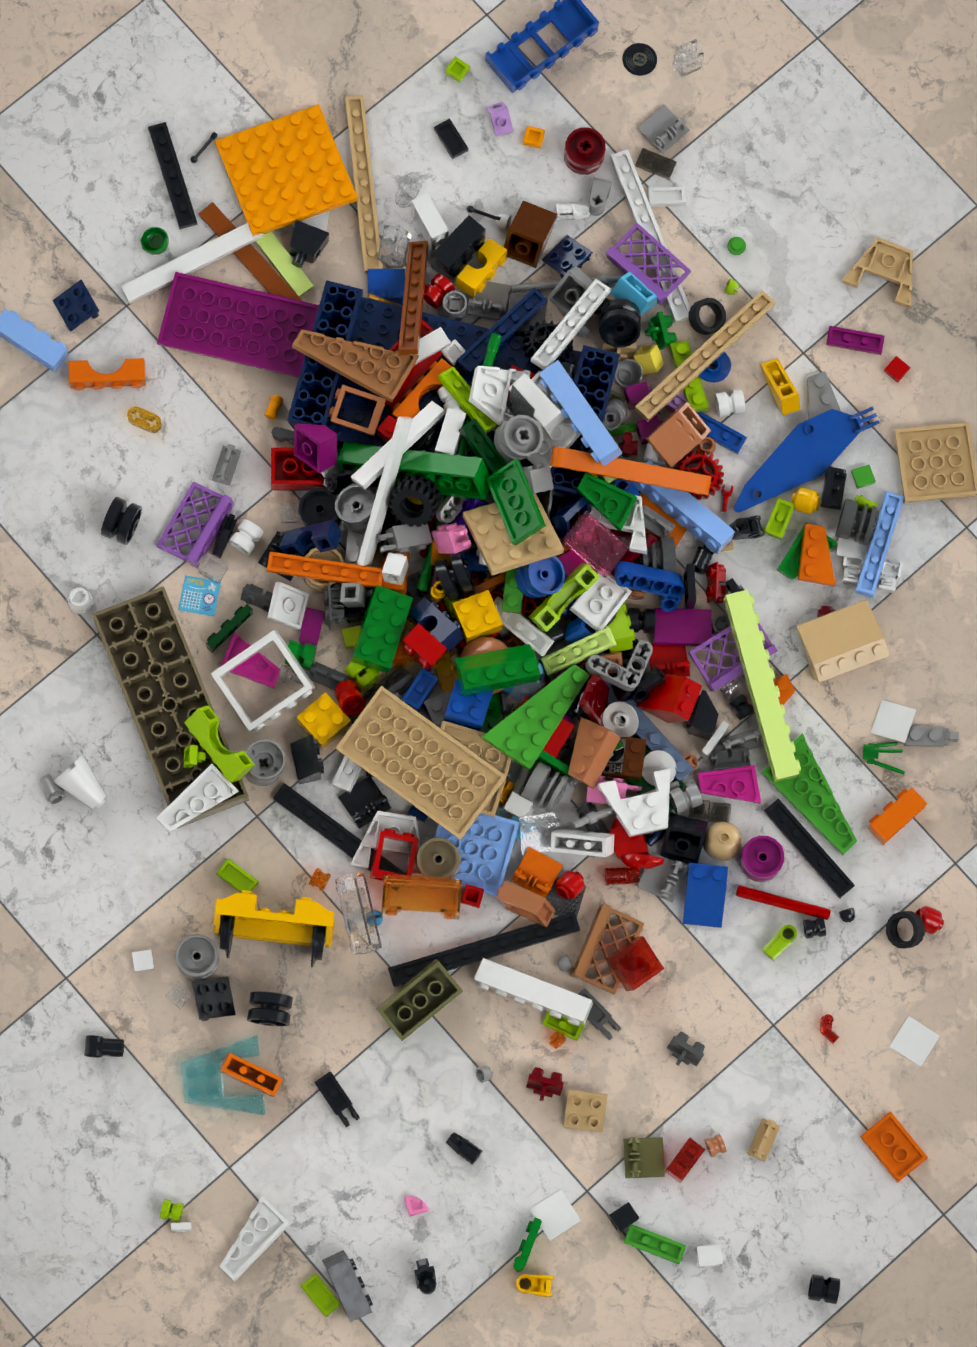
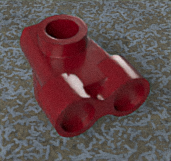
[618,432,638,457]

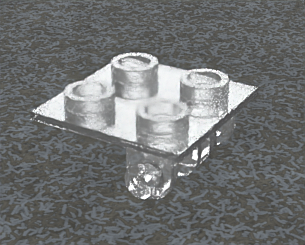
[518,812,560,855]

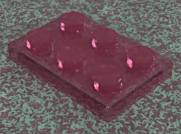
[562,511,629,578]

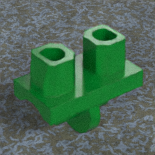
[645,312,677,350]

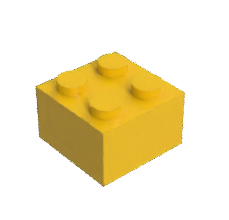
[452,590,503,644]
[296,692,351,750]

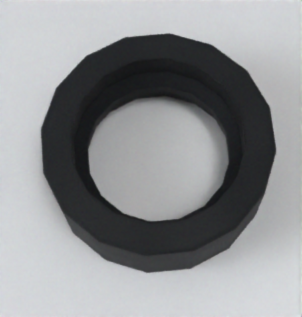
[689,298,726,335]
[886,911,925,949]

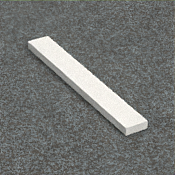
[121,223,263,304]
[357,417,413,566]

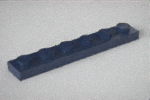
[456,287,548,375]

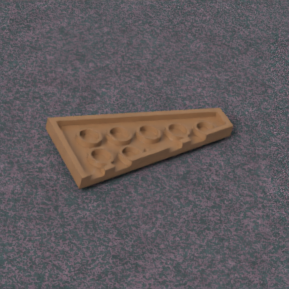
[292,329,419,403]

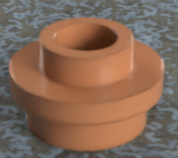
[697,437,716,455]

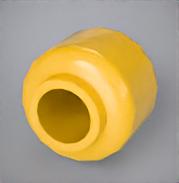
[791,487,821,514]

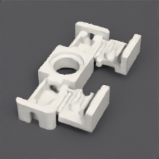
[842,550,903,593]

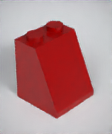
[637,674,702,723]

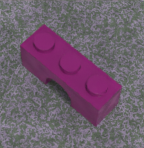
[624,381,663,445]

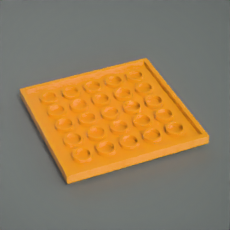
[214,104,358,236]

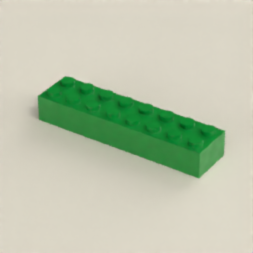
[336,442,490,500]

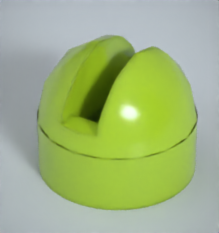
[724,279,740,295]

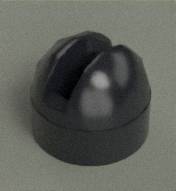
[839,908,855,923]

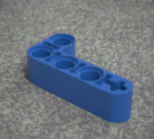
[613,561,685,612]

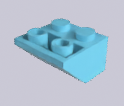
[610,272,658,315]

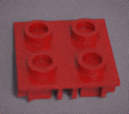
[649,643,690,677]

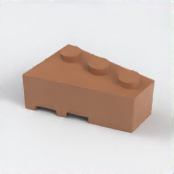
[568,717,620,789]

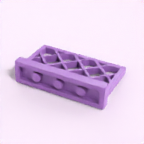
[606,223,691,306]
[156,482,234,569]
[688,623,778,692]

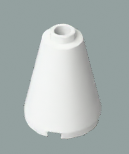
[54,755,106,809]

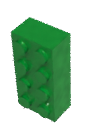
[350,585,413,674]

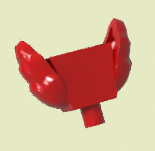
[609,817,664,870]

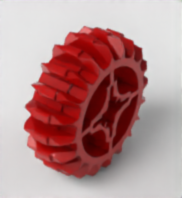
[674,450,724,500]

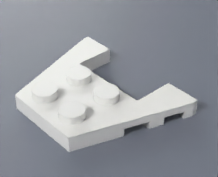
[469,366,531,426]
[573,495,647,554]
[597,768,671,837]
[350,811,426,878]

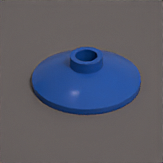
[699,352,731,383]

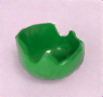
[140,227,169,255]

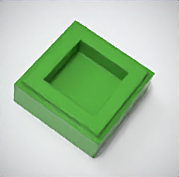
[851,464,876,489]

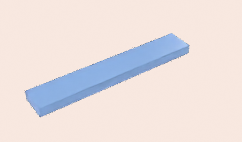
[855,491,904,598]

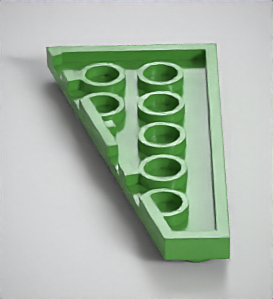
[481,664,590,770]

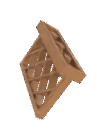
[570,903,644,995]

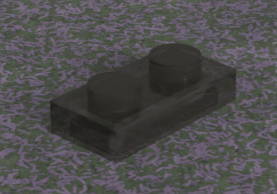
[635,148,677,180]

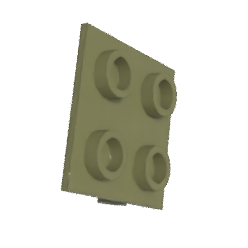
[623,1137,665,1178]

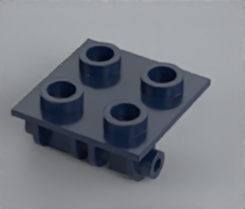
[542,235,593,278]
[53,279,99,332]

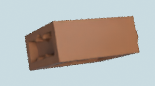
[328,385,386,437]
[496,881,556,927]

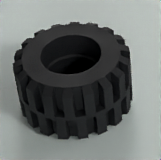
[389,474,441,527]

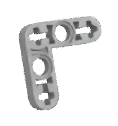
[585,640,653,691]

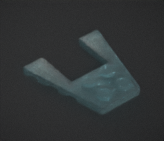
[181,1035,265,1115]

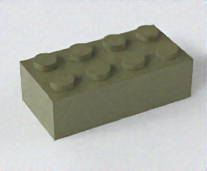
[376,959,463,1041]

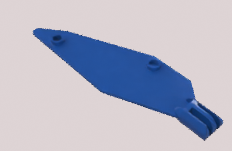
[734,406,880,513]

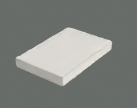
[569,567,632,632]

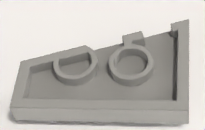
[807,371,841,419]

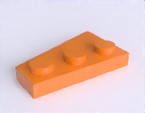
[798,524,836,587]

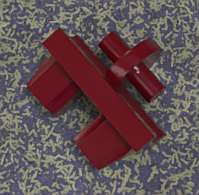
[526,1067,564,1101]

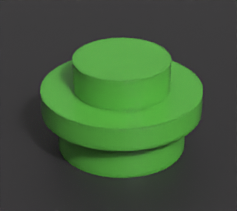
[727,237,746,255]

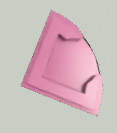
[404,1196,429,1216]

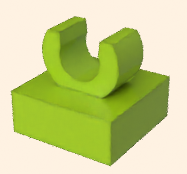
[184,745,206,768]

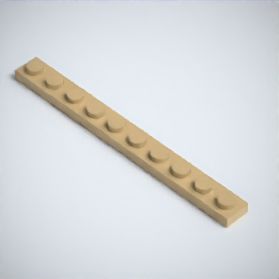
[345,95,383,274]
[634,290,776,422]

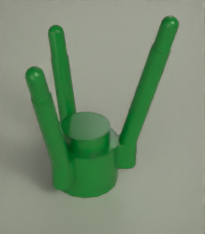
[862,742,905,774]

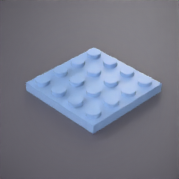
[424,813,520,896]

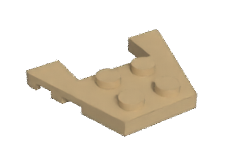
[841,238,913,308]

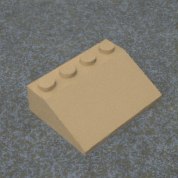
[796,599,890,682]

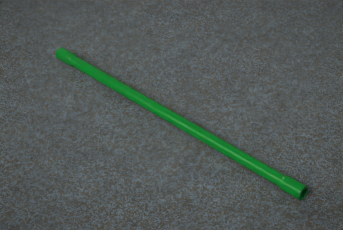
[416,333,502,592]

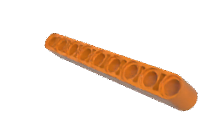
[550,446,712,496]

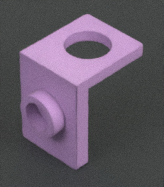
[486,102,513,136]

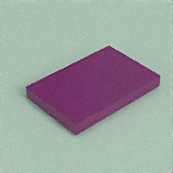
[654,608,712,647]

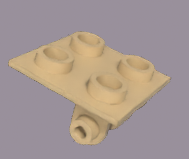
[564,1090,608,1132]

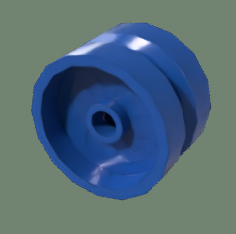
[516,556,566,599]

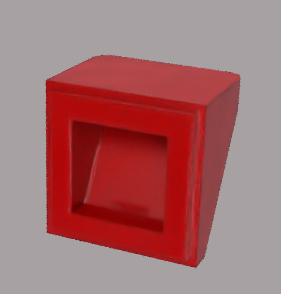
[461,884,485,908]

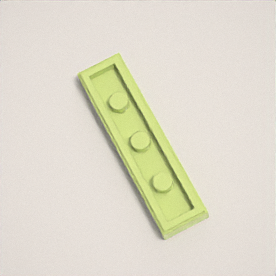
[255,231,314,298]
[541,627,617,676]

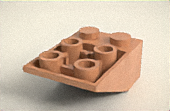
[646,402,711,468]

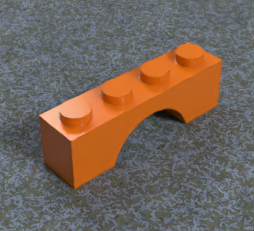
[68,358,146,391]
[392,358,459,421]

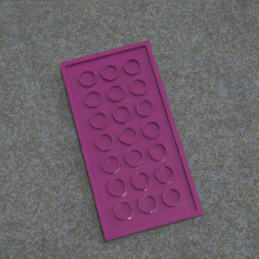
[157,272,319,378]

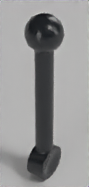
[190,132,218,163]

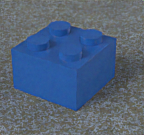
[442,679,493,731]

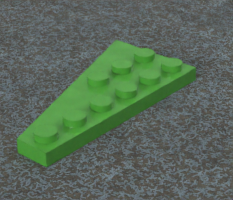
[761,733,857,856]

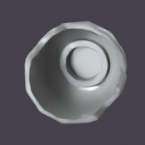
[614,359,643,388]

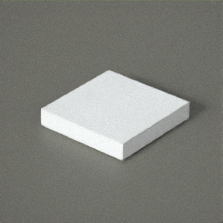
[267,581,309,630]

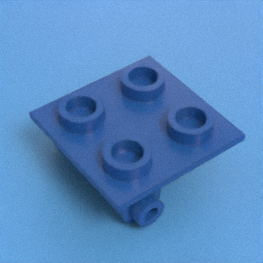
[368,269,405,306]

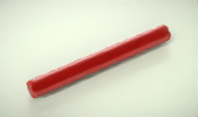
[736,886,831,920]

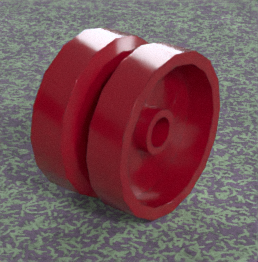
[564,127,606,175]

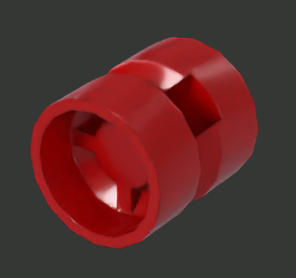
[424,273,455,309]
[334,680,365,716]

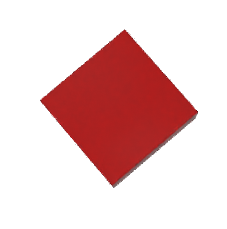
[884,356,911,382]

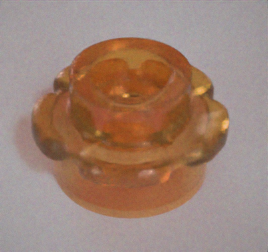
[549,1031,567,1049]

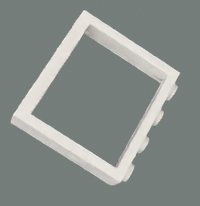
[211,630,315,732]

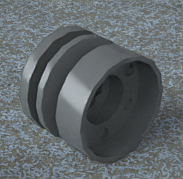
[835,498,877,545]
[638,537,676,573]

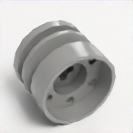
[245,739,285,786]
[521,761,569,813]

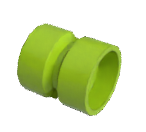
[345,662,381,691]

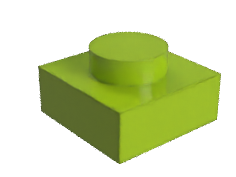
[445,56,471,83]

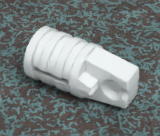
[555,203,589,221]

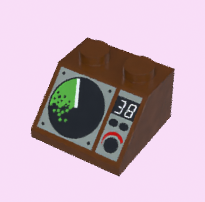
[601,737,646,781]

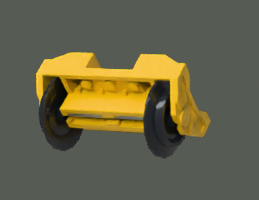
[214,890,335,968]

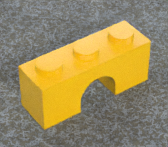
[455,238,508,298]

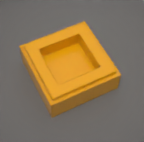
[523,126,545,149]

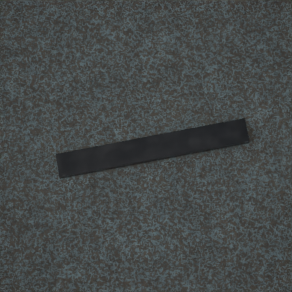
[273,783,406,891]

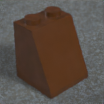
[504,201,558,268]

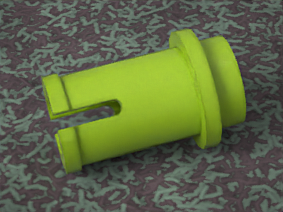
[855,495,878,512]

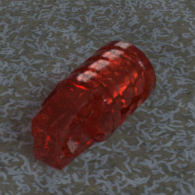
[605,867,640,885]

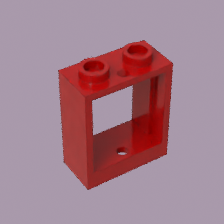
[370,828,419,886]

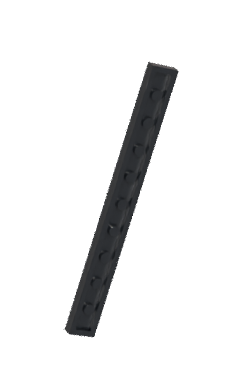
[388,912,580,987]

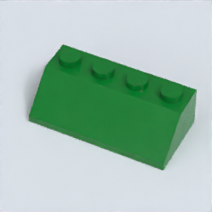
[454,644,541,696]

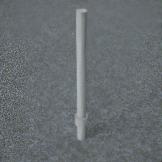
[511,274,623,293]
[572,780,680,829]

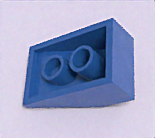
[683,863,728,928]

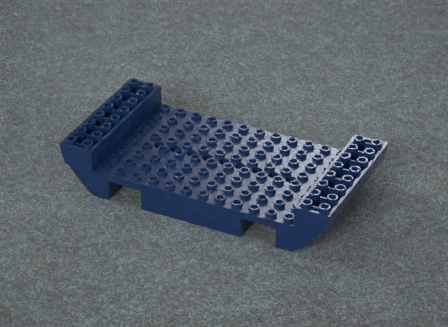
[287,280,620,497]

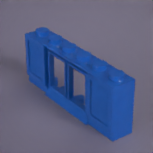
[485,0,599,93]

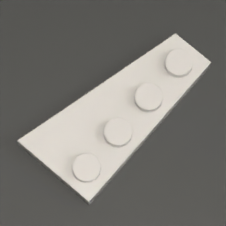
[220,1196,290,1282]

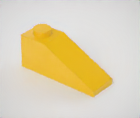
[760,358,800,416]

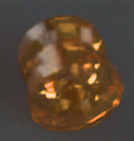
[309,867,331,892]

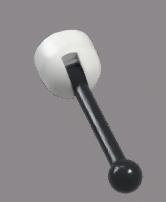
[467,205,511,230]

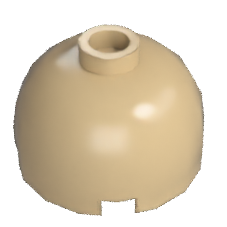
[703,822,742,861]

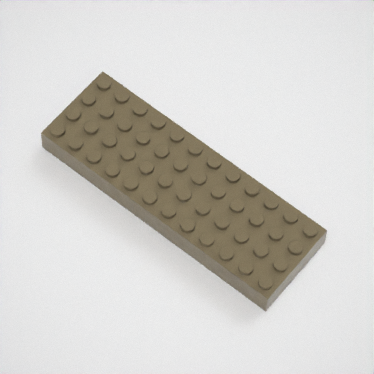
[92,586,249,829]

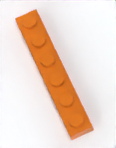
[267,552,383,588]

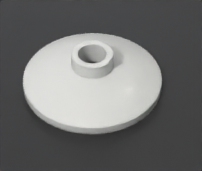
[603,701,639,737]

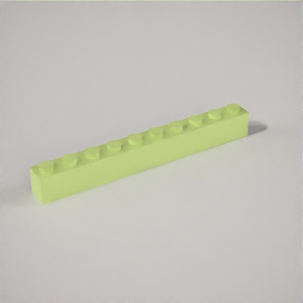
[723,590,801,782]

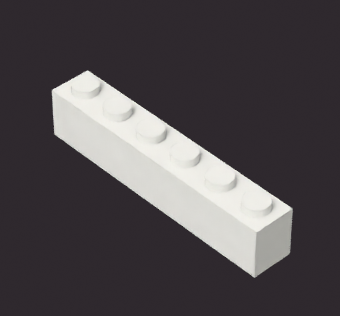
[474,958,593,1026]

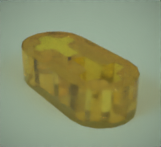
[127,406,162,433]

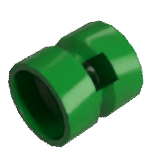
[285,640,317,669]

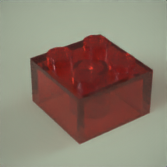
[606,936,664,991]

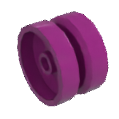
[740,836,784,882]

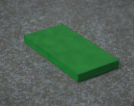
[486,459,546,545]

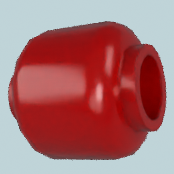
[556,871,585,899]
[916,906,944,934]

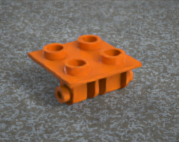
[511,846,563,898]

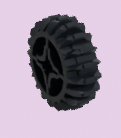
[522,320,573,367]

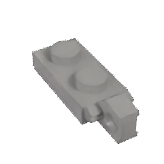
[905,726,959,747]

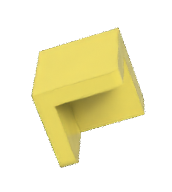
[634,344,664,375]

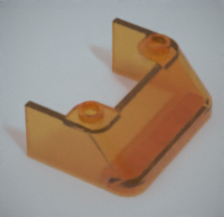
[382,875,462,920]

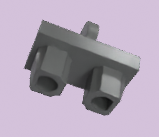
[667,1031,705,1067]

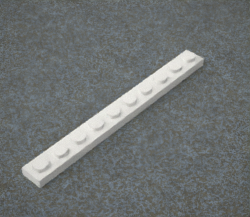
[610,149,690,323]

